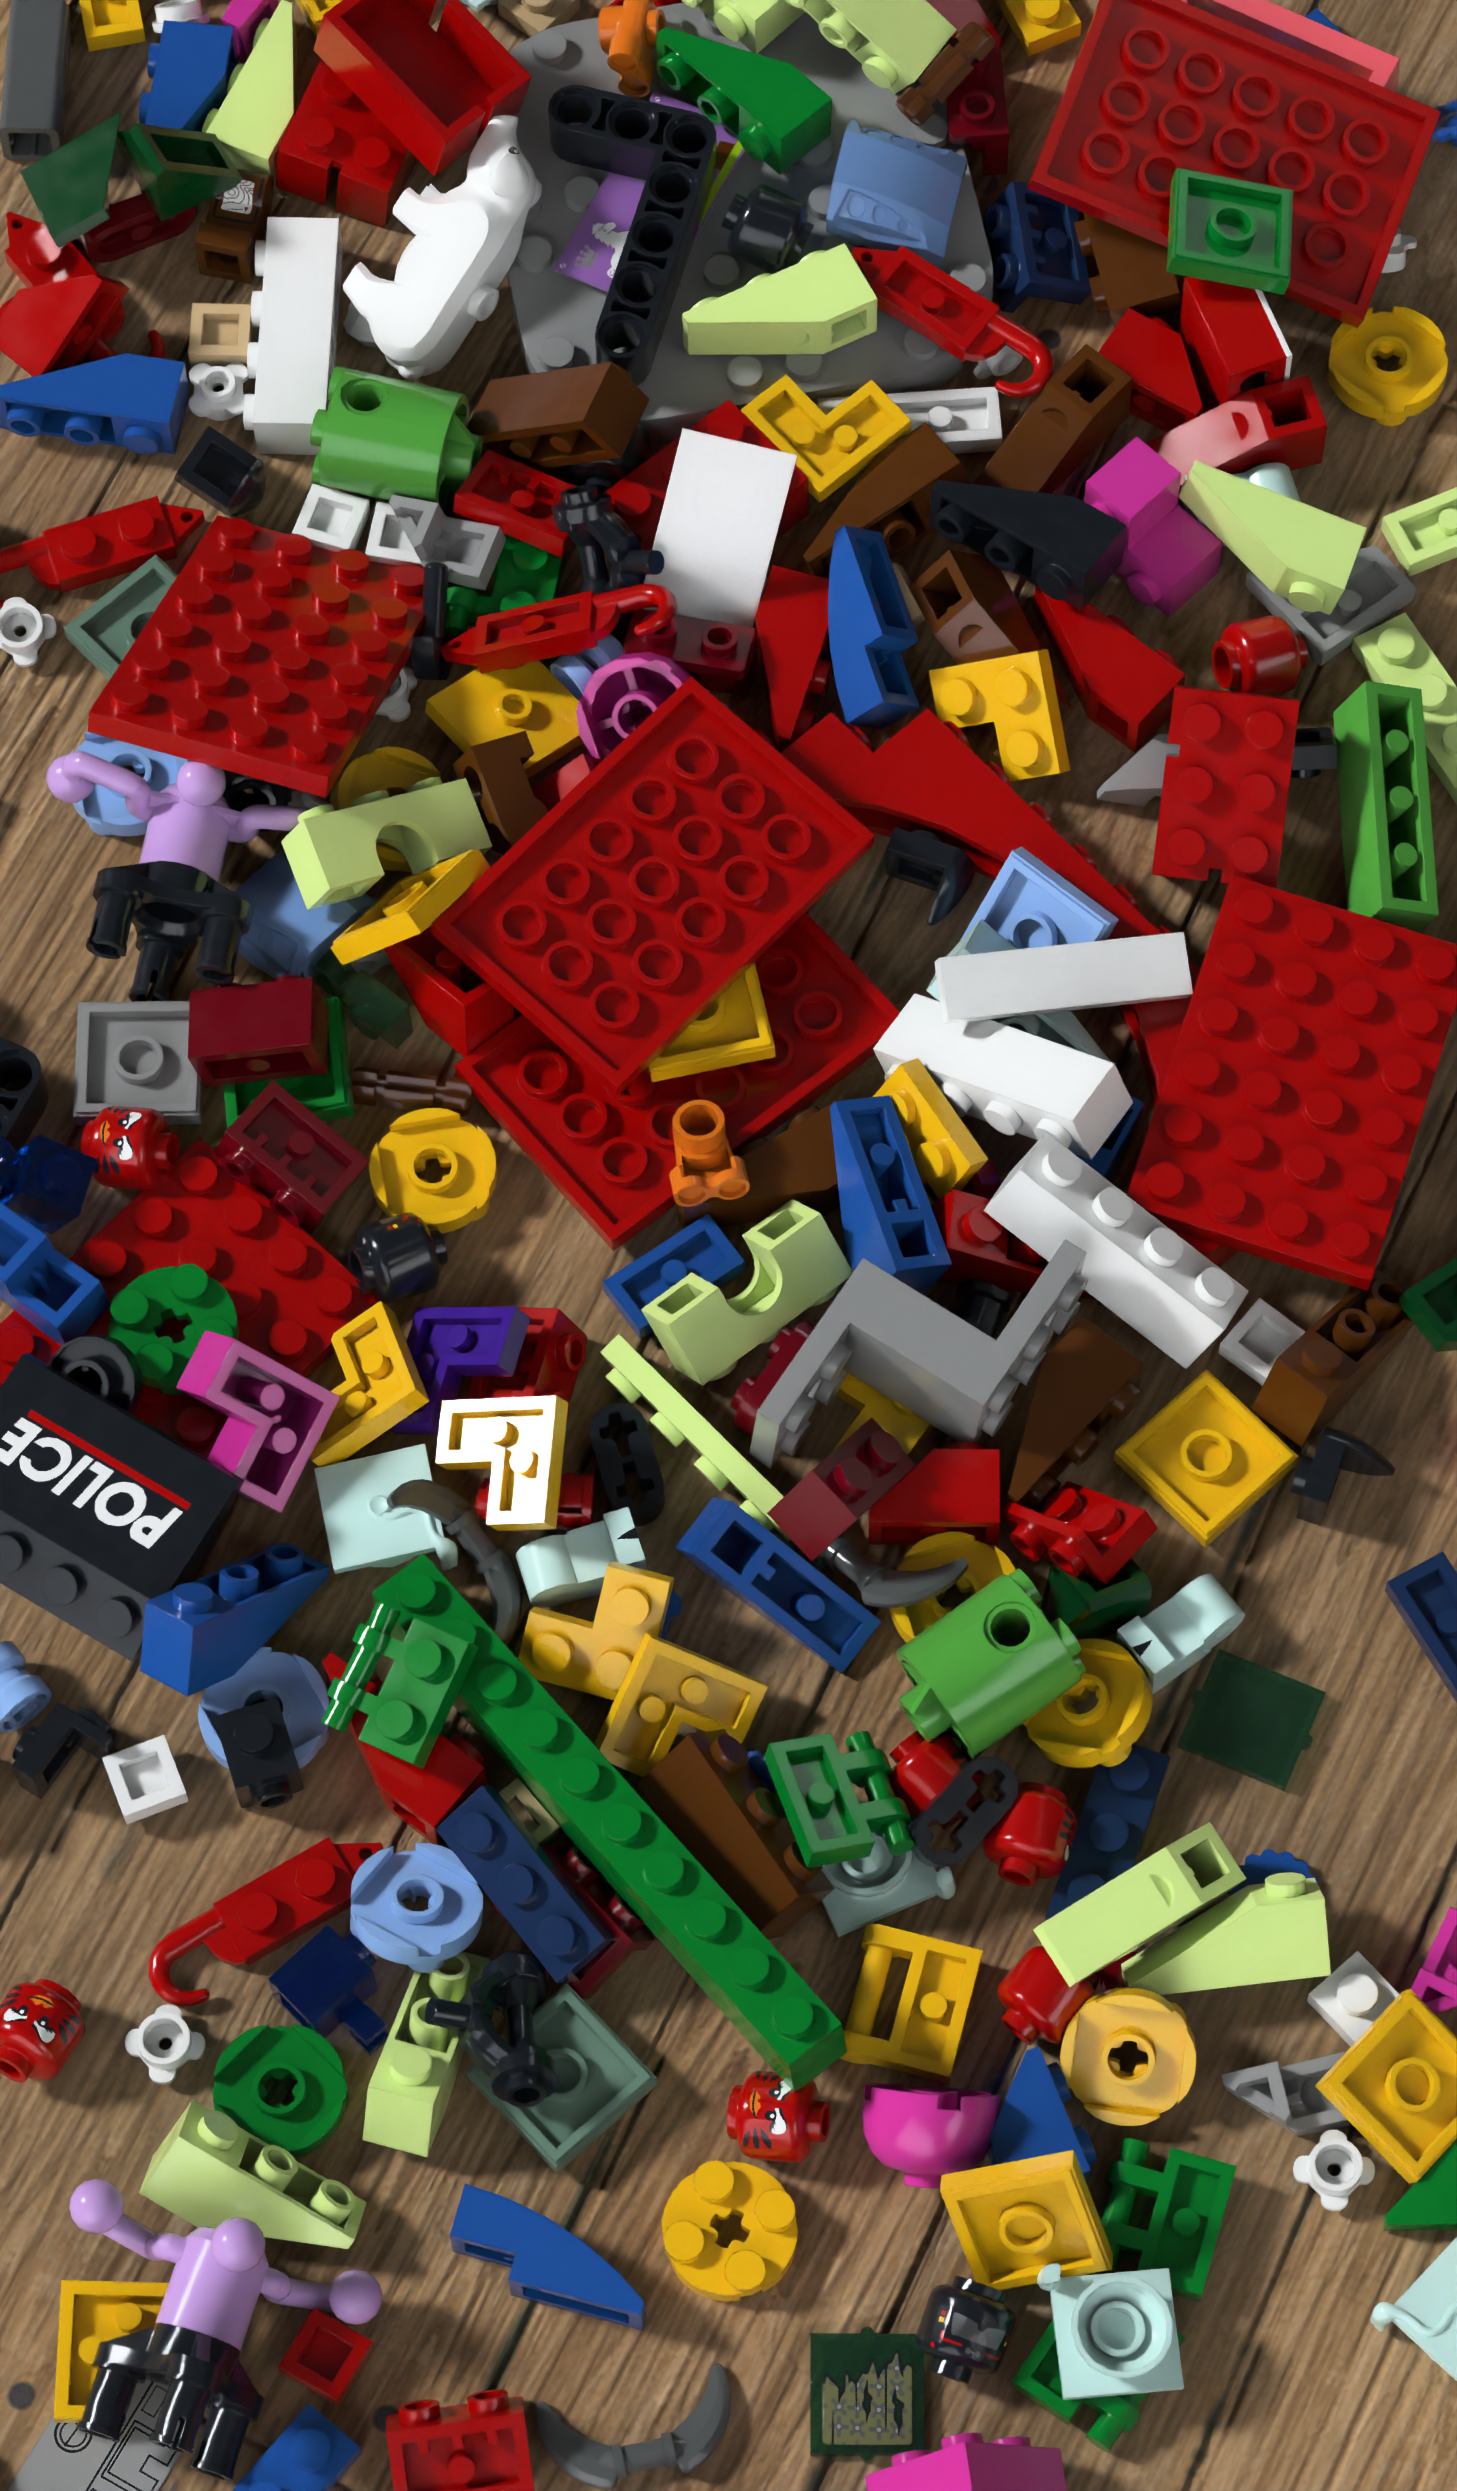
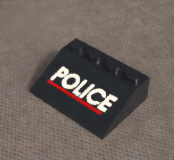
[0,1353,244,1662]

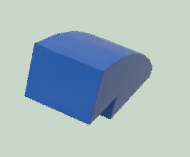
[828,525,919,729]
[0,1203,111,1346]
[450,2184,646,2331]

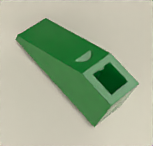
[656,27,832,175]

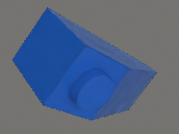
[830,1095,952,1295]
[674,1497,882,1673]

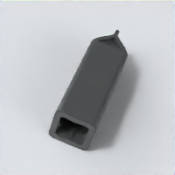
[0,0,72,161]

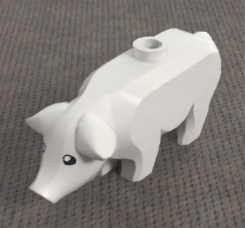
[343,115,542,380]

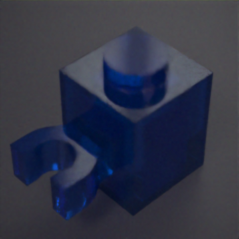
[0,1135,97,1235]
[268,1924,389,2056]

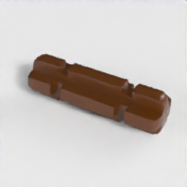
[896,21,995,126]
[351,1067,473,1117]

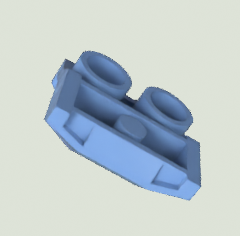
[826,119,967,266]
[234,849,378,980]

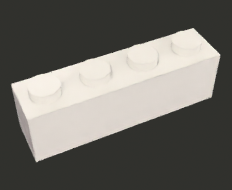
[243,217,343,455]
[873,993,1133,1160]
[983,1132,1249,1369]

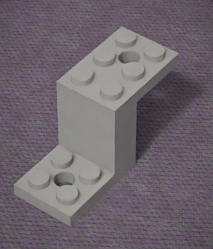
[749,1239,1088,1469]

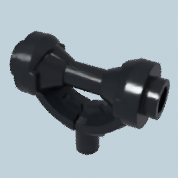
[551,484,664,634]
[425,1951,559,2108]

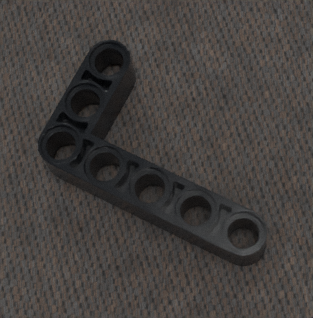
[548,85,717,386]

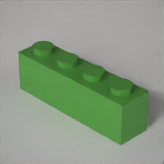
[1333,681,1439,932]

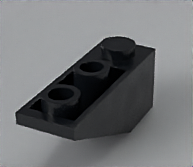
[929,480,1126,611]

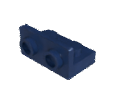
[983,181,1091,313]

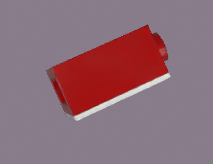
[1179,277,1292,410]

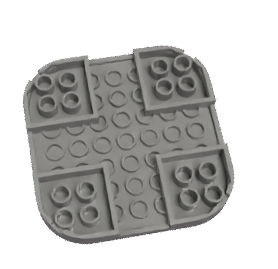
[478,3,993,445]

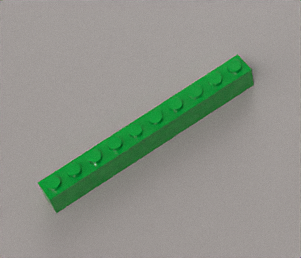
[372,1553,847,2092]

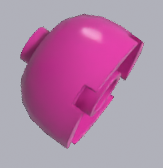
[576,652,691,760]
[862,2083,999,2188]

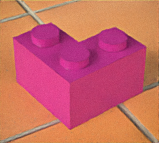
[1084,436,1222,617]
[176,1330,340,1513]
[865,2433,1067,2491]

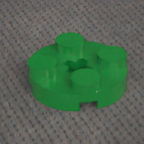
[108,1264,240,1395]
[212,2024,349,2158]

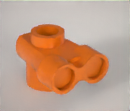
[598,0,667,98]
[669,1100,750,1207]

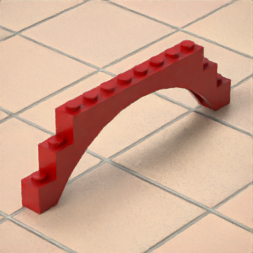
[753,708,1239,1267]

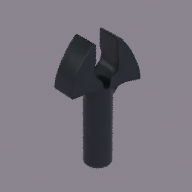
[411,562,453,680]

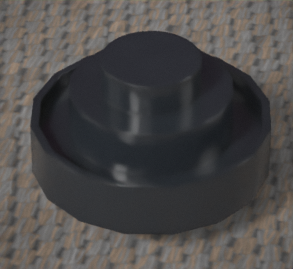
[49,1335,143,1413]

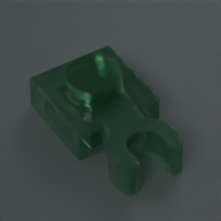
[313,949,413,1049]

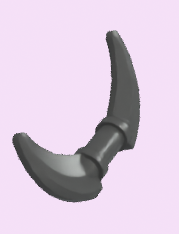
[386,1479,521,1641]
[809,1533,969,1608]
[535,2364,731,2490]

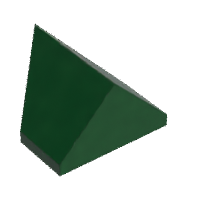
[20,112,121,248]
[115,123,243,221]
[1041,1558,1152,1640]

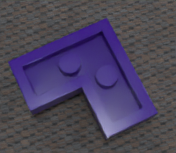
[389,1306,531,1434]

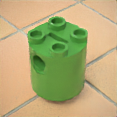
[310,366,483,511]
[896,1568,1086,1760]

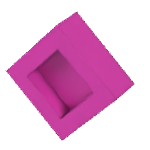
[221,0,279,62]

